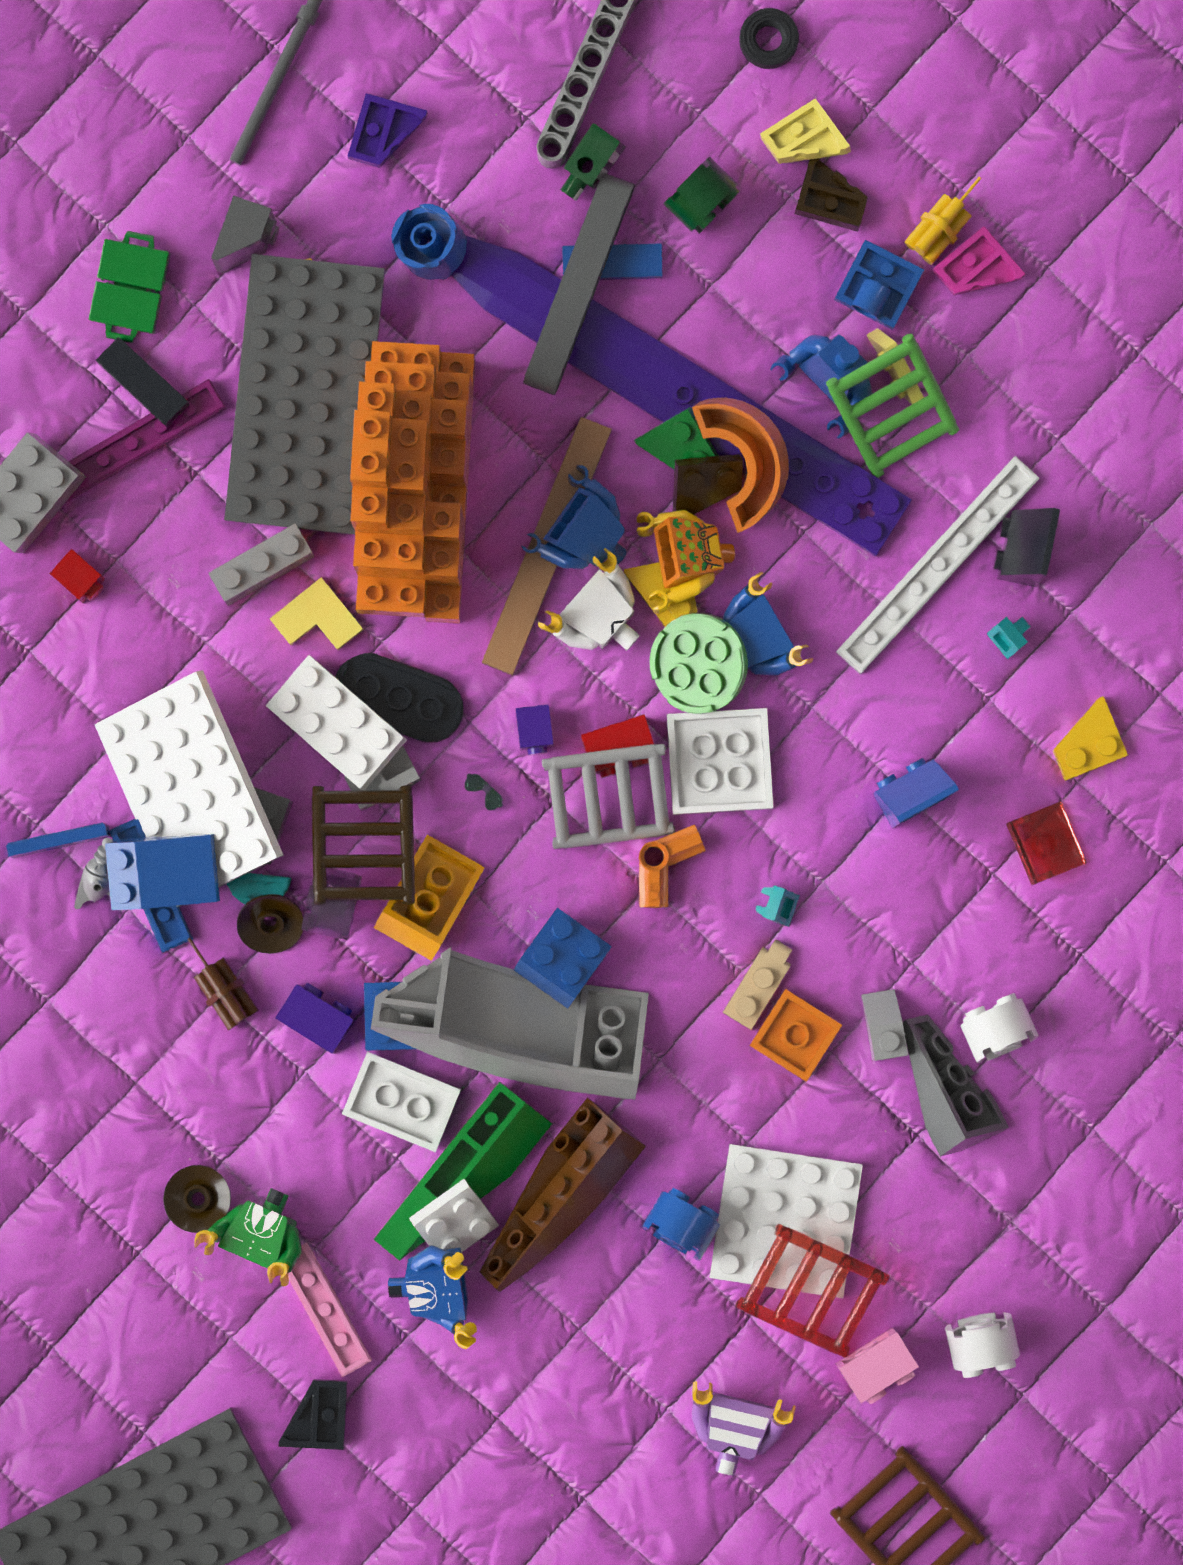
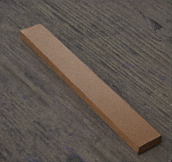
[482,417,612,676]

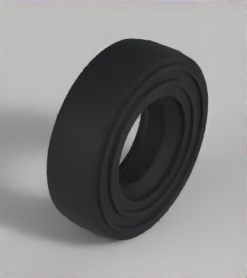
[739,8,799,69]

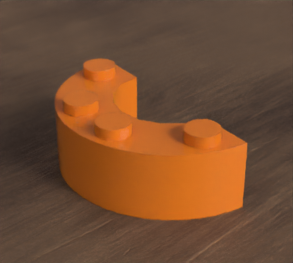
[692,398,789,533]

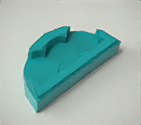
[227,873,292,904]

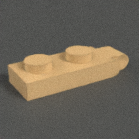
[722,939,792,1030]

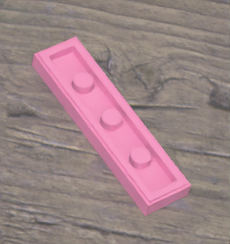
[288,1242,372,1377]

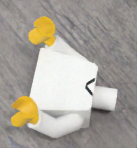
[538,548,640,650]

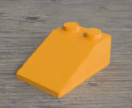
[373,835,485,961]

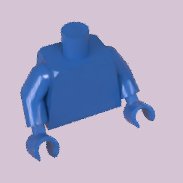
[770,334,873,439]
[521,465,627,569]

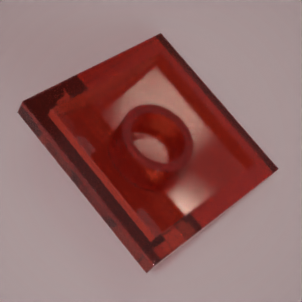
[1006,801,1087,885]

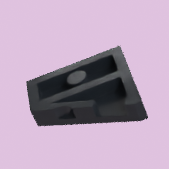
[278,1379,348,1450]

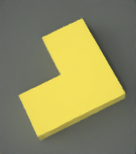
[270,577,364,650]

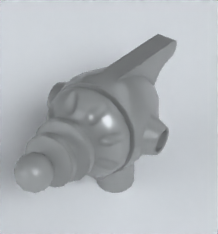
[74,838,113,909]

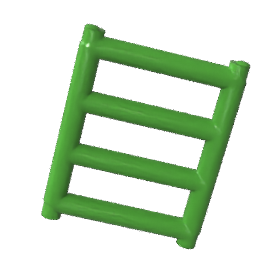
[826,334,959,478]

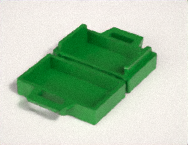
[88,231,171,343]

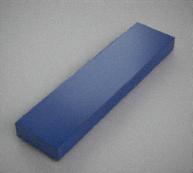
[109,819,194,953]

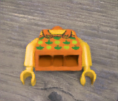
[636,510,735,614]

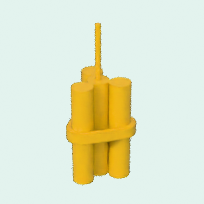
[904,177,981,265]

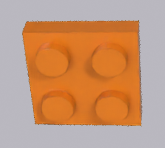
[749,989,842,1082]

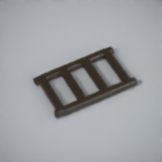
[312,785,415,906]

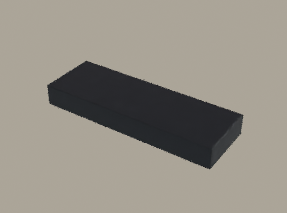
[95,337,190,428]

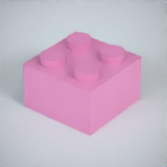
[835,1328,919,1404]

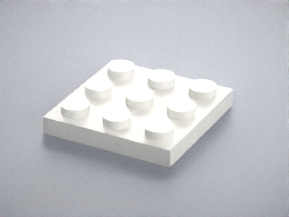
[667,708,773,815]

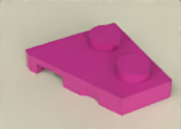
[932,226,1025,296]

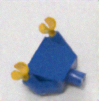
[722,572,813,676]

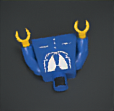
[388,1245,477,1349]

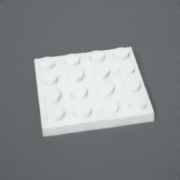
[709,1144,863,1298]

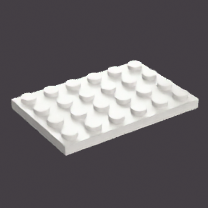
[95,670,283,906]

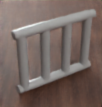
[542,744,675,849]

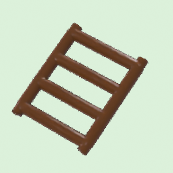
[830,1446,986,1565]

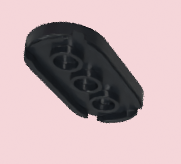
[335,653,464,743]

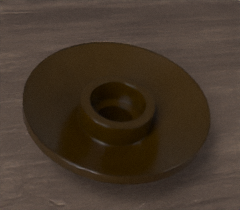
[237,894,304,954]
[163,1165,231,1233]

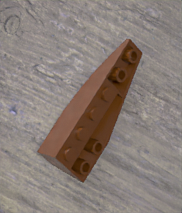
[479,1097,646,1292]

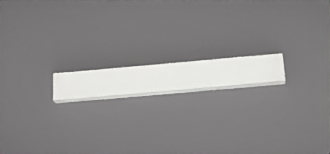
[836,456,1039,674]

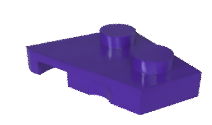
[348,93,428,168]

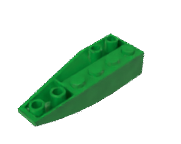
[373,1082,552,1261]

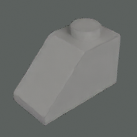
[861,989,908,1061]

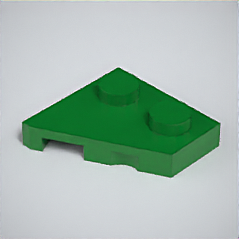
[634,407,719,469]

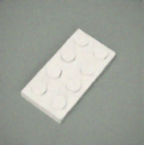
[266,655,407,790]

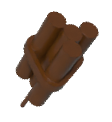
[188,937,259,1031]

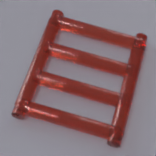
[735,1224,890,1358]

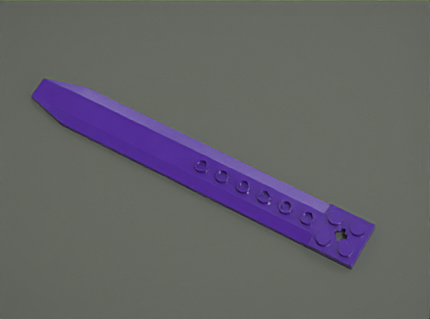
[451,236,912,557]

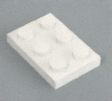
[342,1052,461,1152]

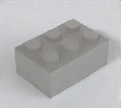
[0,432,86,553]

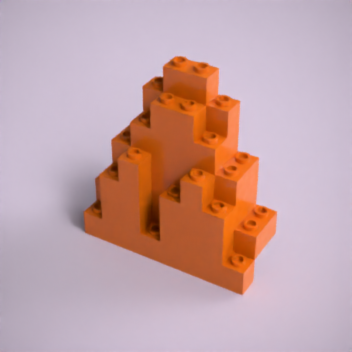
[350,341,475,624]

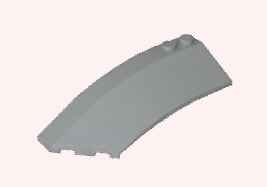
[371,947,649,1100]

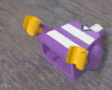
[692,1382,796,1476]

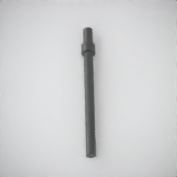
[229,0,323,166]

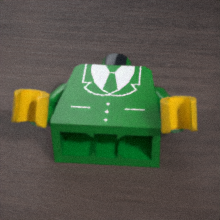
[194,1188,302,1286]

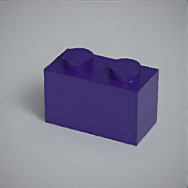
[275,982,355,1054]

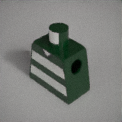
[560,123,626,201]

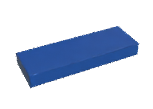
[562,243,663,280]
[6,822,111,858]

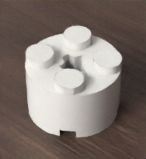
[961,993,1039,1063]
[945,1312,1020,1378]

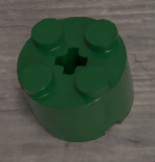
[663,156,740,234]

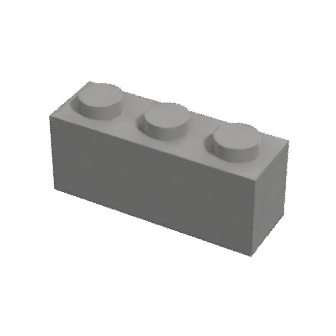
[208,523,315,606]

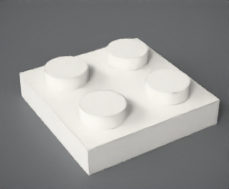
[409,1179,499,1253]

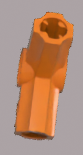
[639,824,706,908]

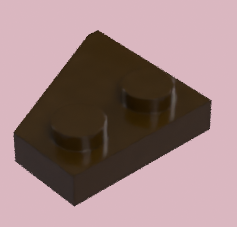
[795,158,868,232]
[673,454,743,515]

